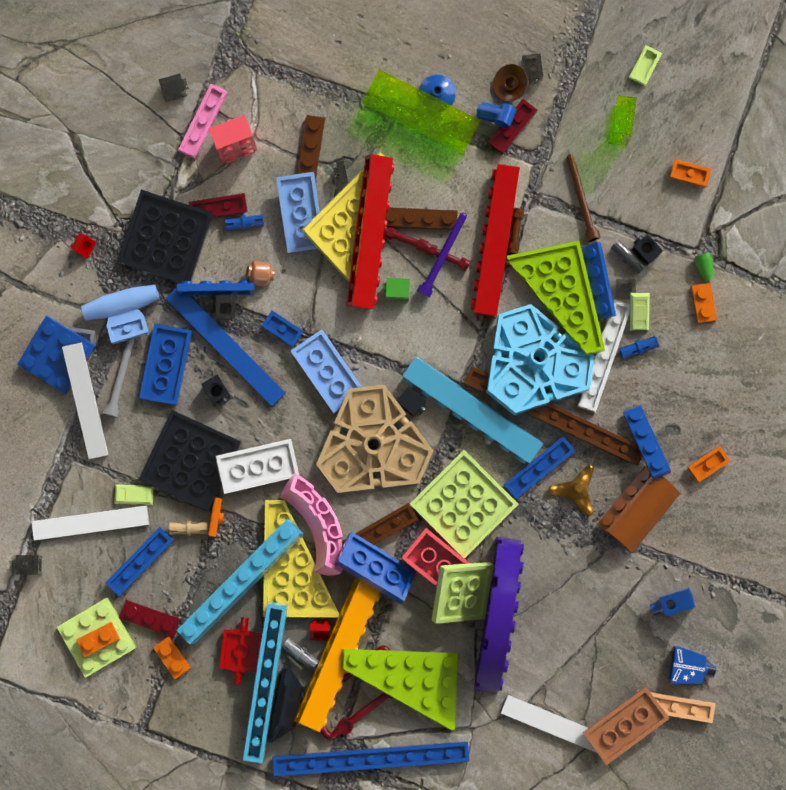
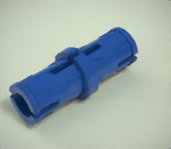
[225,214,264,231]
[619,336,659,360]

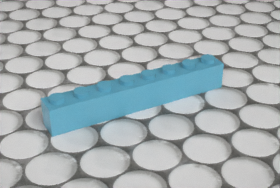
[403,356,543,464]
[176,520,304,644]
[243,602,288,763]

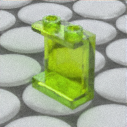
[608,95,637,146]

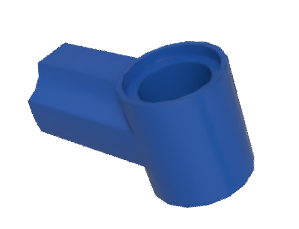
[477,102,517,129]

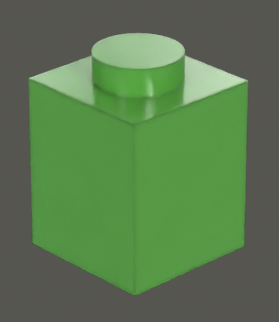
[382,278,410,301]

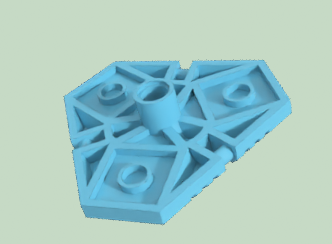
[486,304,594,415]

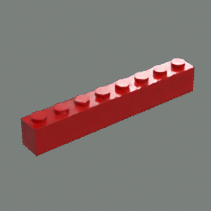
[346,154,394,310]
[471,164,520,319]

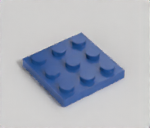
[17,315,97,394]

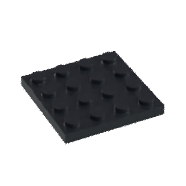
[117,189,214,283]
[139,410,242,512]

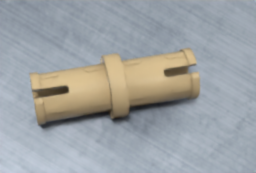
[169,521,209,536]

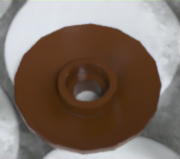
[493,64,528,101]

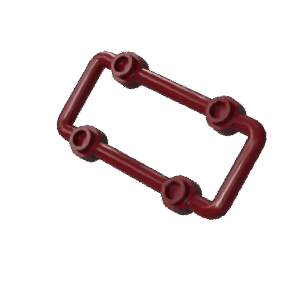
[320,645,393,740]

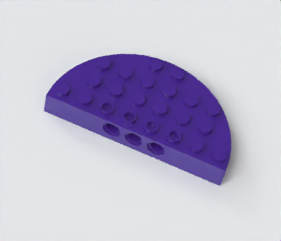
[474,536,524,694]

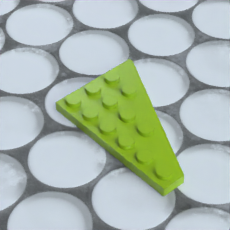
[507,241,605,355]
[342,649,458,730]

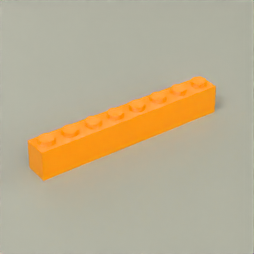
[294,577,381,732]

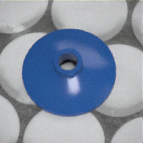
[419,74,456,112]

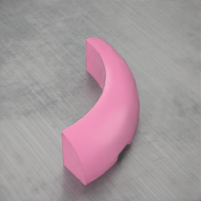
[280,474,343,576]

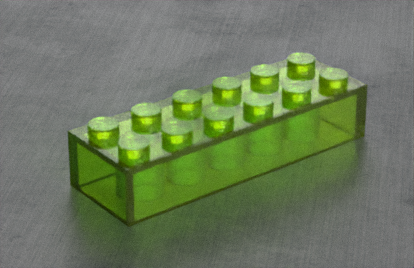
[362,69,481,157]

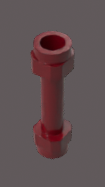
[383,227,429,252]
[425,243,471,271]

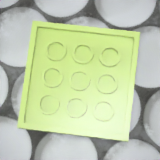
[410,450,519,559]

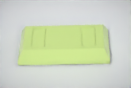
[629,45,662,86]
[630,293,650,331]
[114,484,154,505]

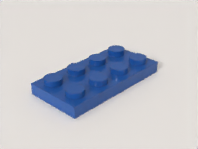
[139,323,193,406]
[335,532,416,604]

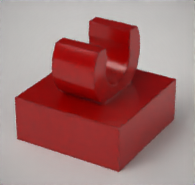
[70,233,96,259]
[310,618,330,641]

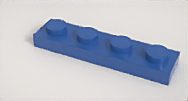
[581,242,616,321]
[177,280,254,296]
[623,405,671,480]
[504,436,575,500]
[106,527,174,596]

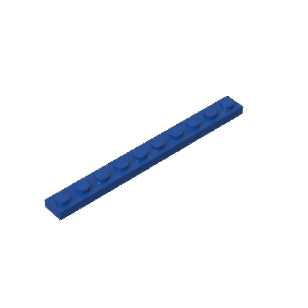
[273,741,470,776]

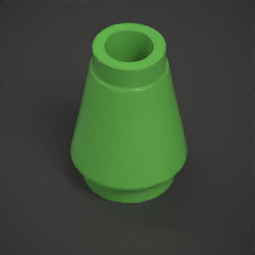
[694,252,714,282]

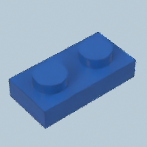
[261,310,304,348]

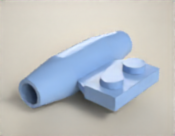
[81,285,159,345]

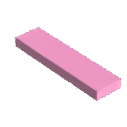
[178,84,228,160]

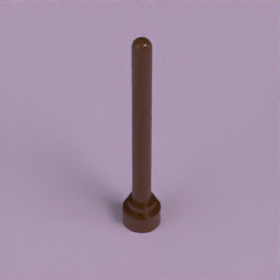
[567,154,601,242]

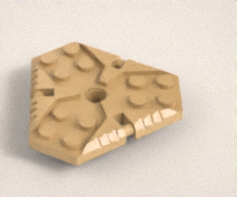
[316,384,433,493]

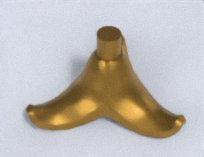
[549,465,594,516]

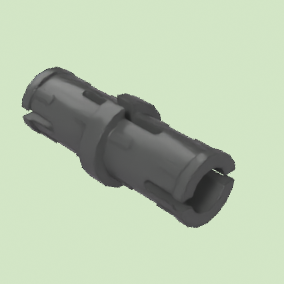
[611,239,647,274]

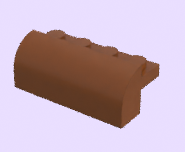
[597,466,680,553]

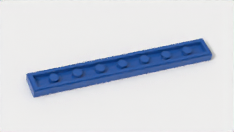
[166,288,286,406]

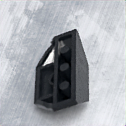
[268,664,306,743]

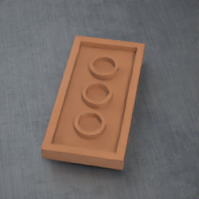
[582,686,670,765]

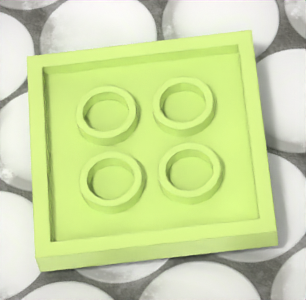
[432,562,494,624]
[57,597,137,678]

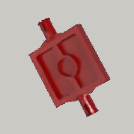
[219,617,263,684]

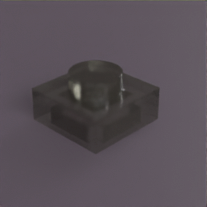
[333,160,348,184]
[615,279,636,300]

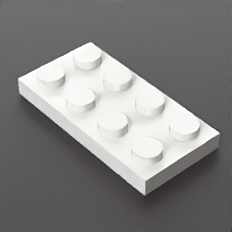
[215,439,299,494]

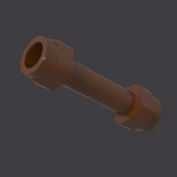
[507,208,525,254]

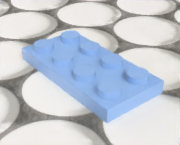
[276,172,320,253]
[291,330,362,414]

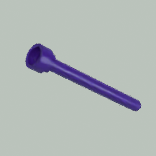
[417,212,467,298]

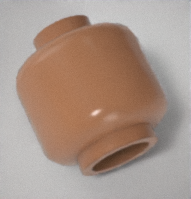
[246,260,275,287]

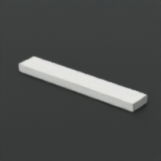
[577,299,630,413]
[62,342,108,459]
[32,506,150,541]
[501,695,597,753]

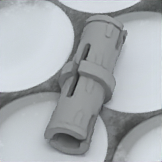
[282,638,319,671]

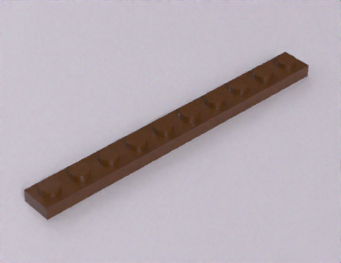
[463,366,642,466]

